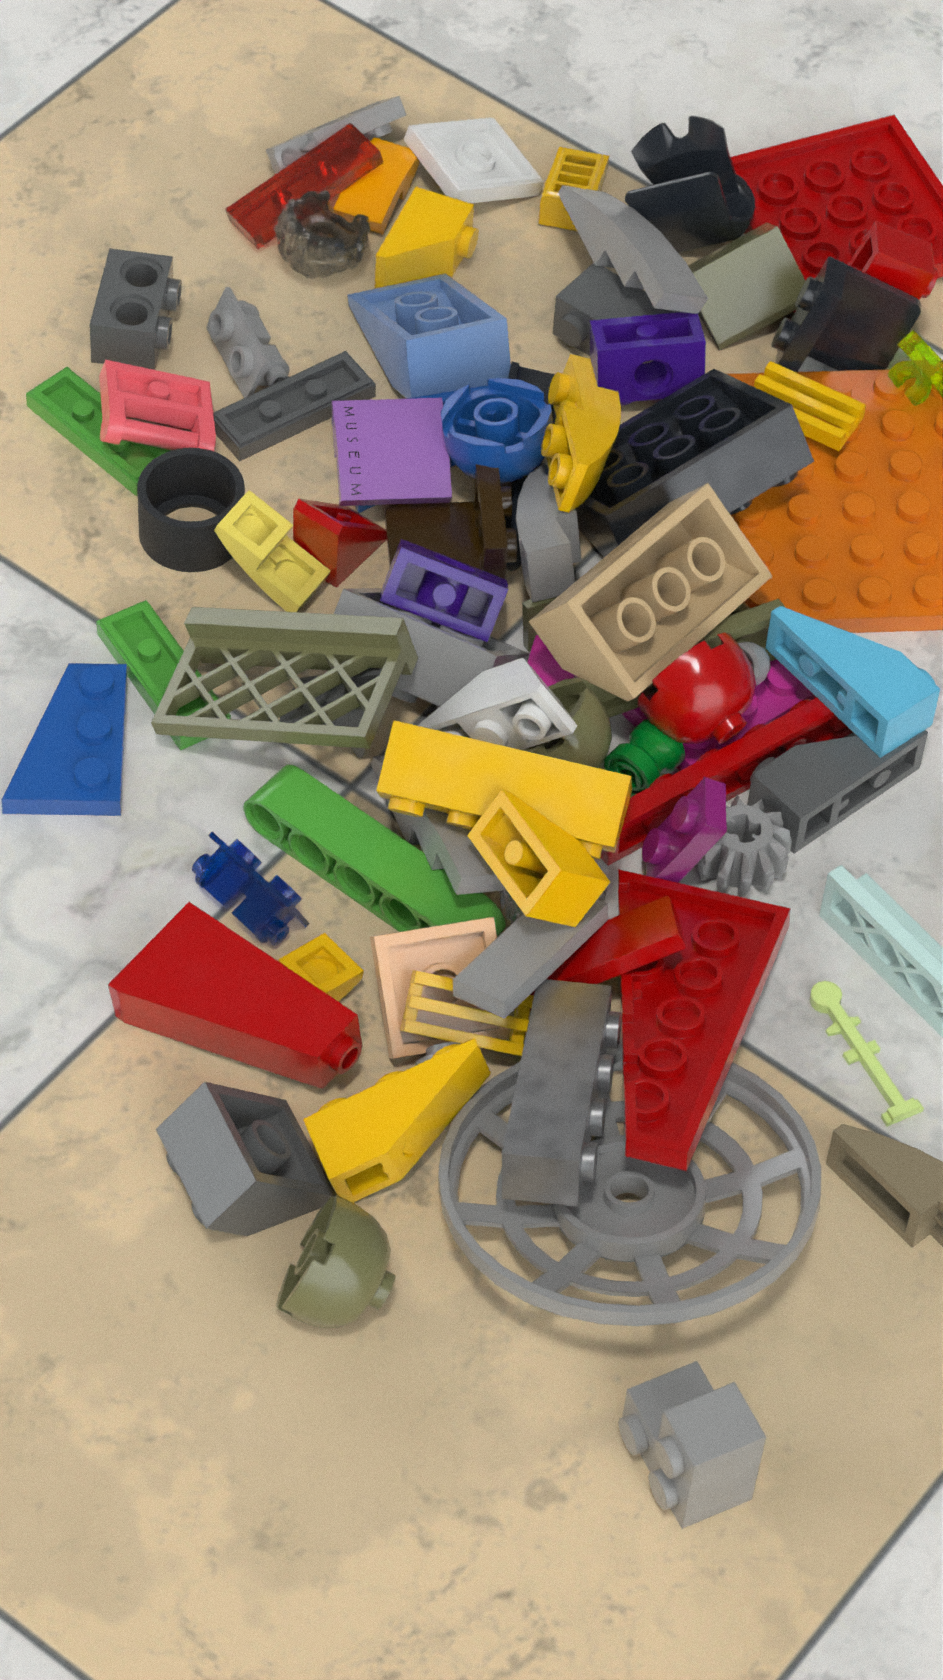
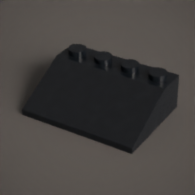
[548,369,814,557]

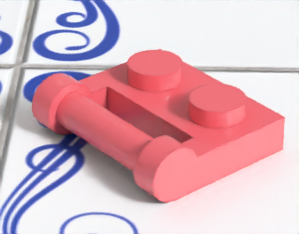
[99,359,216,451]

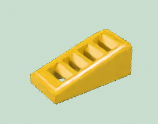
[538,147,609,231]

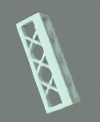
[819,865,943,1038]

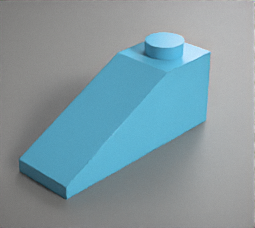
[765,606,940,758]

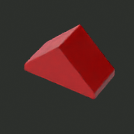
[293,498,387,588]

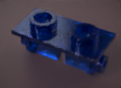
[192,832,310,946]

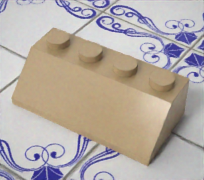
[529,483,772,701]

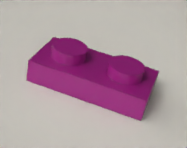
[642,777,727,883]

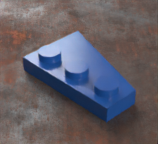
[1,663,127,816]

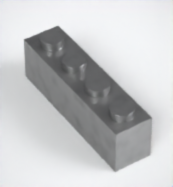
[502,979,622,1206]

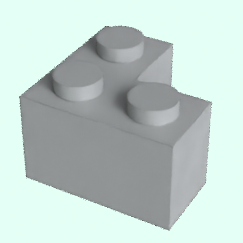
[618,1361,766,1529]

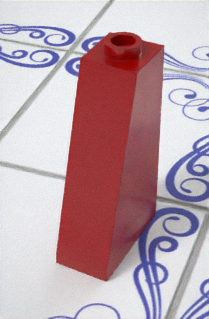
[108,902,363,1089]

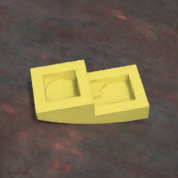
[214,490,331,612]

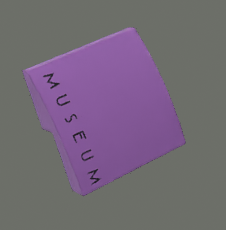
[331,398,452,506]

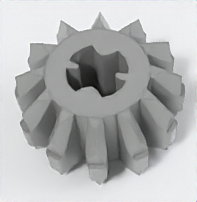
[697,794,792,898]

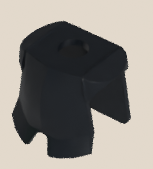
[625,115,755,253]

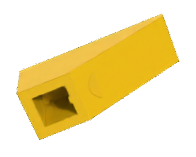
[303,1038,491,1203]

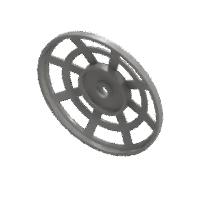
[438,1039,821,1326]

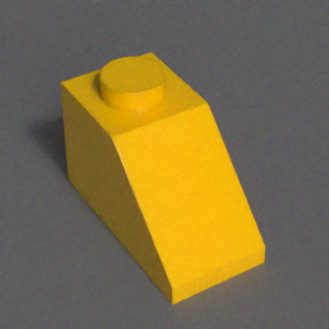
[374,186,479,289]
[467,790,610,927]

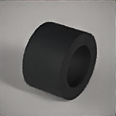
[137,448,245,572]

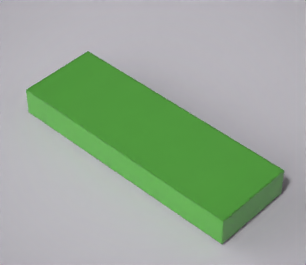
[26,367,171,496]
[96,600,231,751]

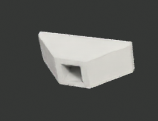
[418,658,577,750]

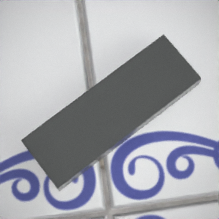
[213,351,376,462]

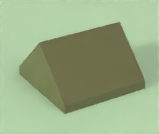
[688,223,805,350]

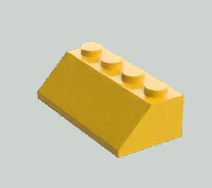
[376,720,632,859]

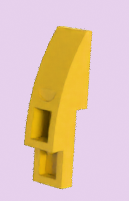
[541,354,621,513]

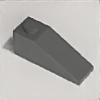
[747,730,928,854]

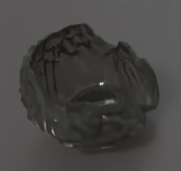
[274,190,370,278]

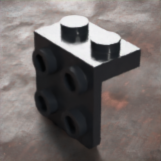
[771,256,922,373]

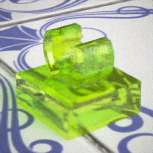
[887,330,943,406]

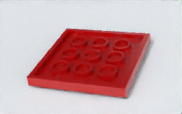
[731,114,943,313]

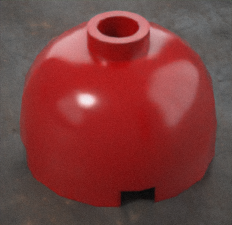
[637,632,756,744]

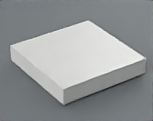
[404,117,544,203]

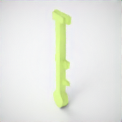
[810,981,924,1127]

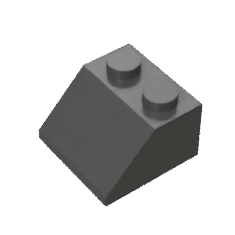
[156,1082,336,1236]

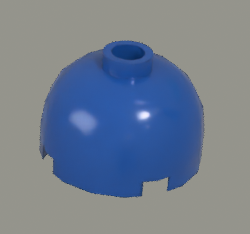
[441,378,553,483]

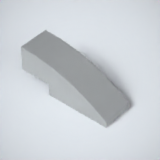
[516,463,582,602]

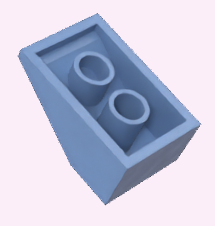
[347,274,511,398]

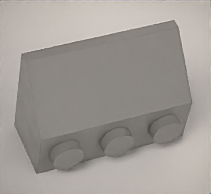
[334,588,530,710]

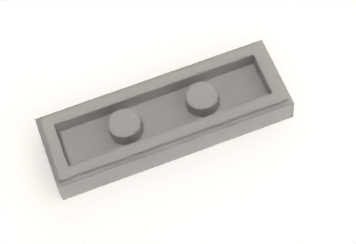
[453,899,608,1019]

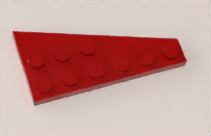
[618,869,791,1171]

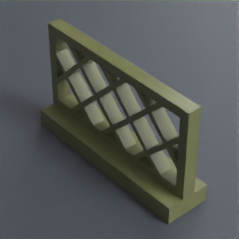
[151,607,418,749]

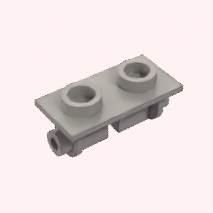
[206,287,290,398]

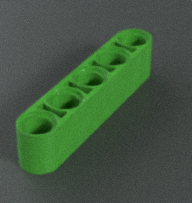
[243,764,506,937]

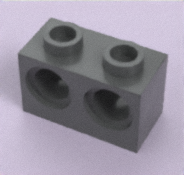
[89,248,182,370]

